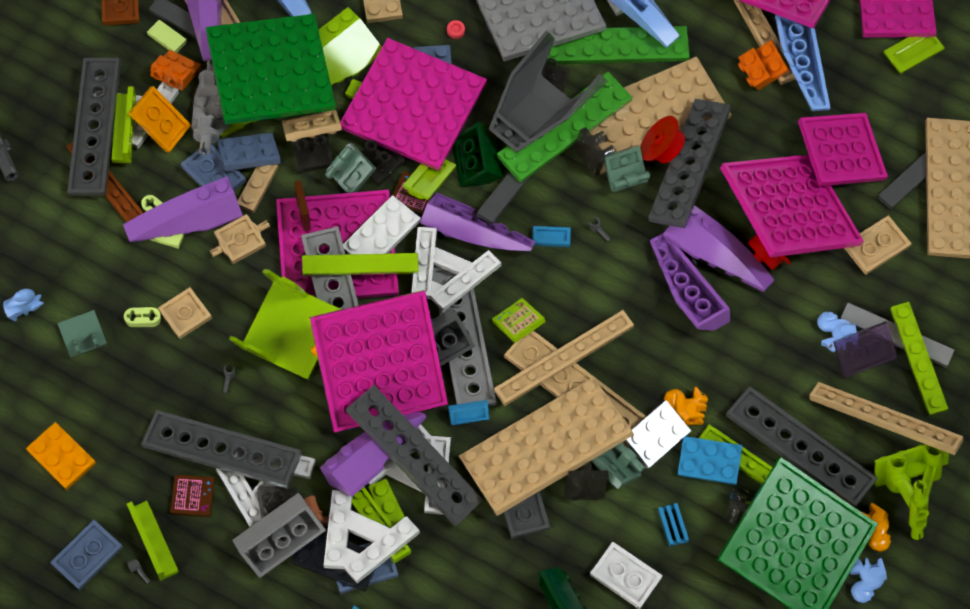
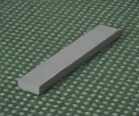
[840,303,954,368]

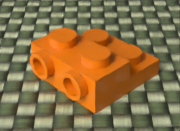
[738,40,789,91]
[150,50,201,91]

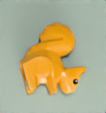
[664,387,708,426]
[862,503,891,552]

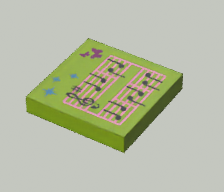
[492,298,546,343]

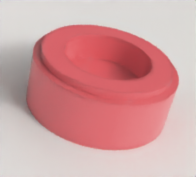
[447,20,465,39]

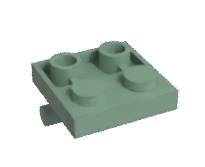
[325,143,376,193]
[603,145,650,192]
[591,443,645,489]

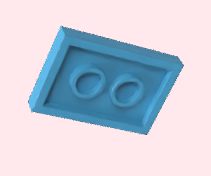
[678,436,742,485]

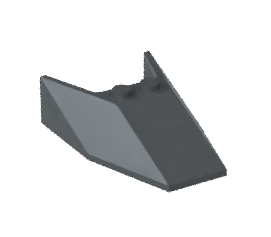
[489,30,608,153]

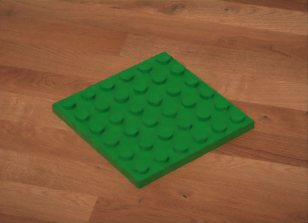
[206,14,336,125]
[717,457,878,609]

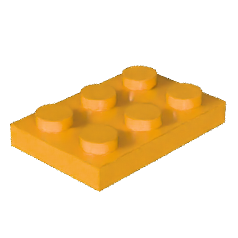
[128,86,191,152]
[26,422,96,490]

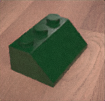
[454,122,502,187]
[538,567,587,609]

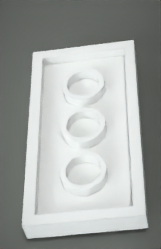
[343,195,421,254]

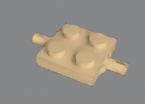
[210,214,270,264]

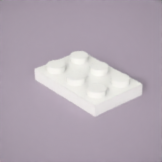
[625,401,691,468]
[590,542,663,609]

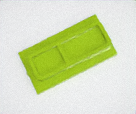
[883,36,945,74]
[402,160,456,200]

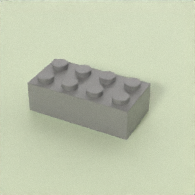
[232,492,326,578]

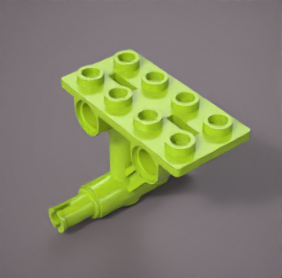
[874,444,949,540]

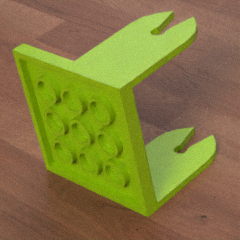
[229,269,341,381]

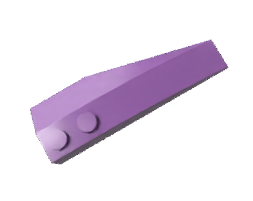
[123,177,243,242]

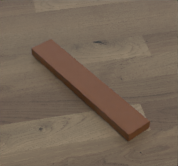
[67,142,143,223]

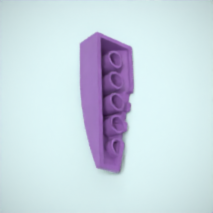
[186,0,222,61]
[420,192,536,251]
[663,205,774,292]
[650,233,730,331]
[320,412,426,497]

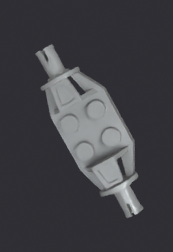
[192,60,230,155]

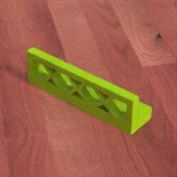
[111,86,137,163]
[127,501,179,581]

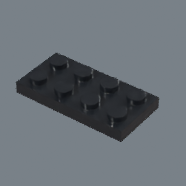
[291,532,376,592]

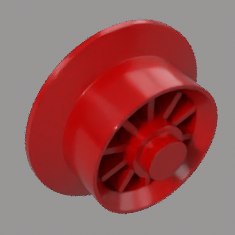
[640,116,685,164]
[747,234,791,271]

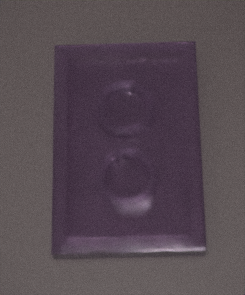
[833,322,897,378]

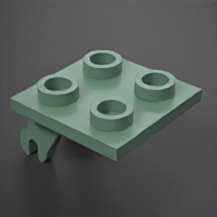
[57,310,107,358]

